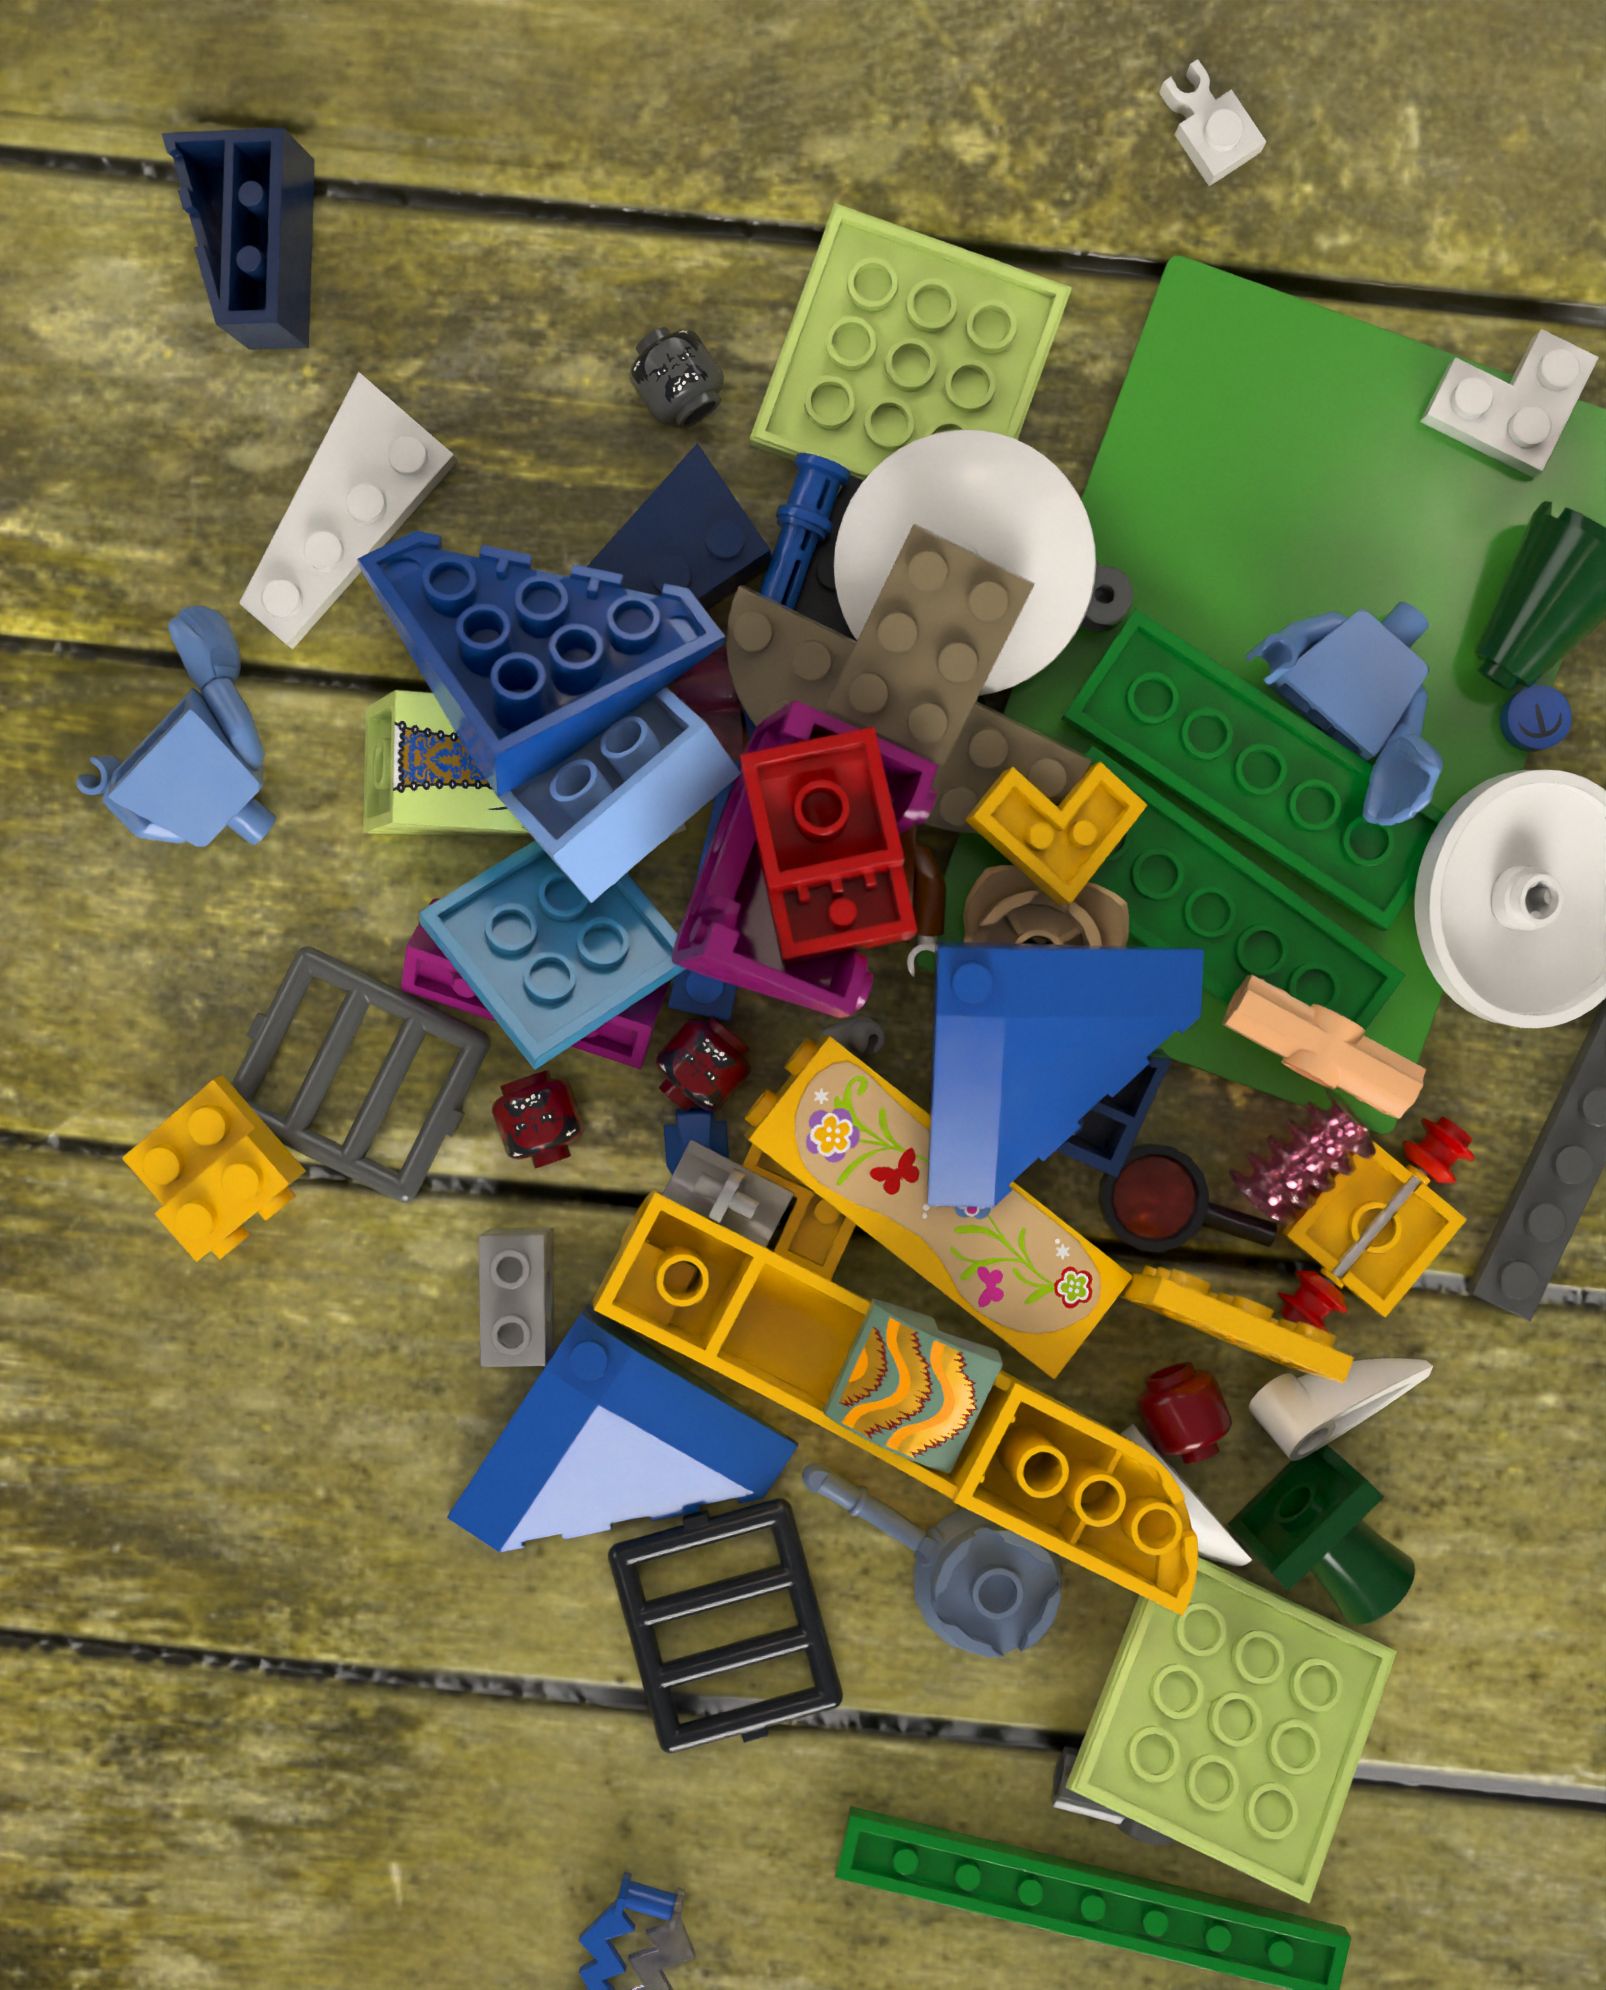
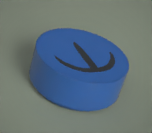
[1500,685,1572,752]

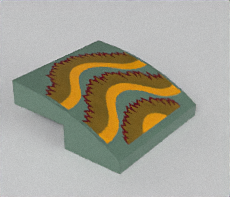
[823,1298,1003,1474]

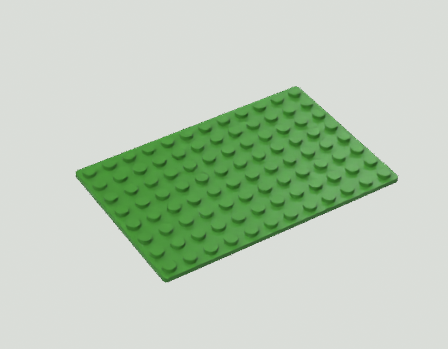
[915,255,1606,1135]

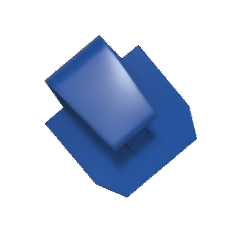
[663,1107,729,1175]

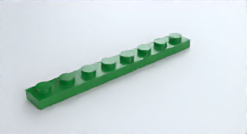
[835,1806,1351,1990]

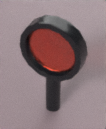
[1098,1143,1277,1252]

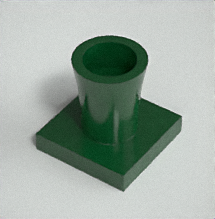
[1227,1444,1415,1625]

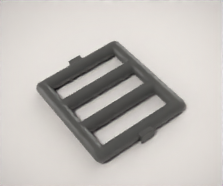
[231,946,490,1203]

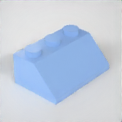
[495,687,741,903]

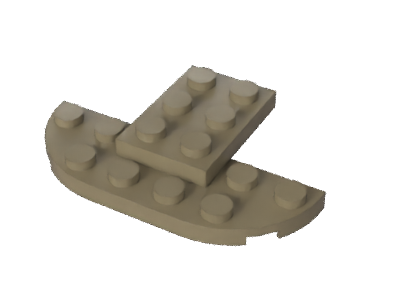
[726,524,1092,833]

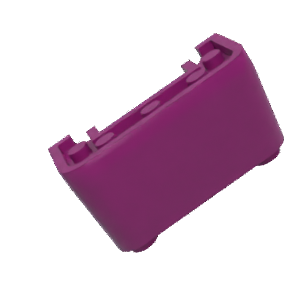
[672,700,938,1018]

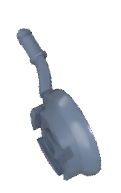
[802,1463,1062,1658]

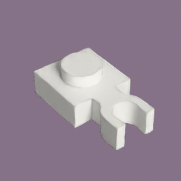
[1159,59,1267,186]

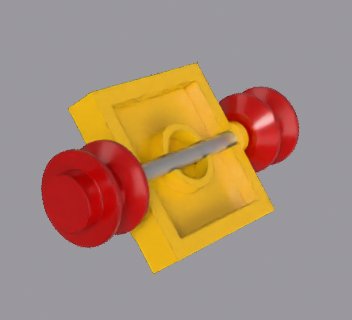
[1276,1117,1475,1333]

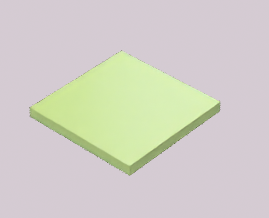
[749,203,1072,481]
[1065,1557,1397,1904]

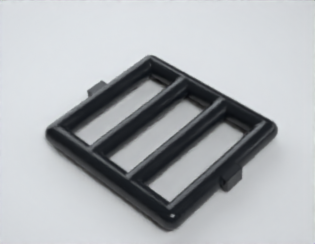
[608,1498,843,1754]

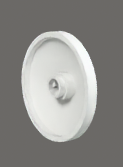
[834,430,1096,696]
[1414,770,1606,1028]

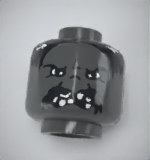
[630,327,724,429]

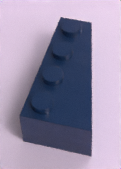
[587,443,771,611]

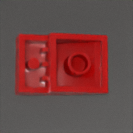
[740,727,917,966]

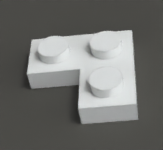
[1420,329,1599,478]

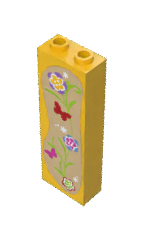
[744,1035,1133,1380]

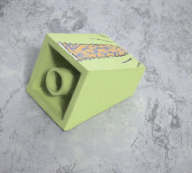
[363,690,531,837]

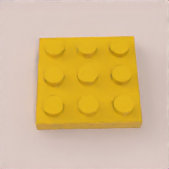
[1118,1265,1354,1383]

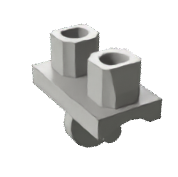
[662,1139,794,1247]

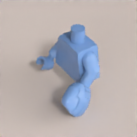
[1246,601,1443,825]
[77,606,276,847]

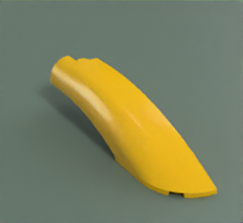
[592,1191,1198,1616]

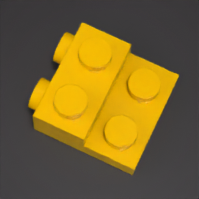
[122,1074,306,1262]

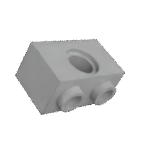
[479,1227,555,1367]

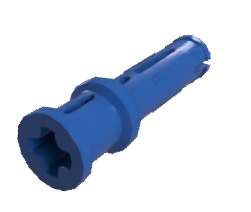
[759,453,851,610]

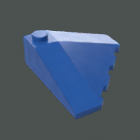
[358,531,725,797]
[927,941,1204,1208]
[447,1304,798,1553]

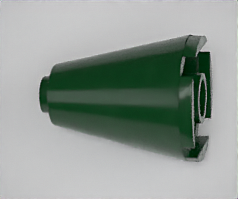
[1474,501,1606,692]

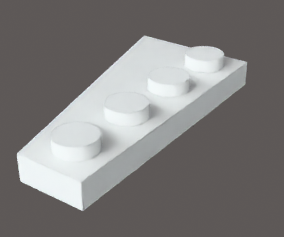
[239,372,458,649]

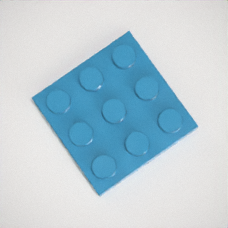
[419,840,686,1070]

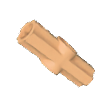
[1221,975,1426,1119]

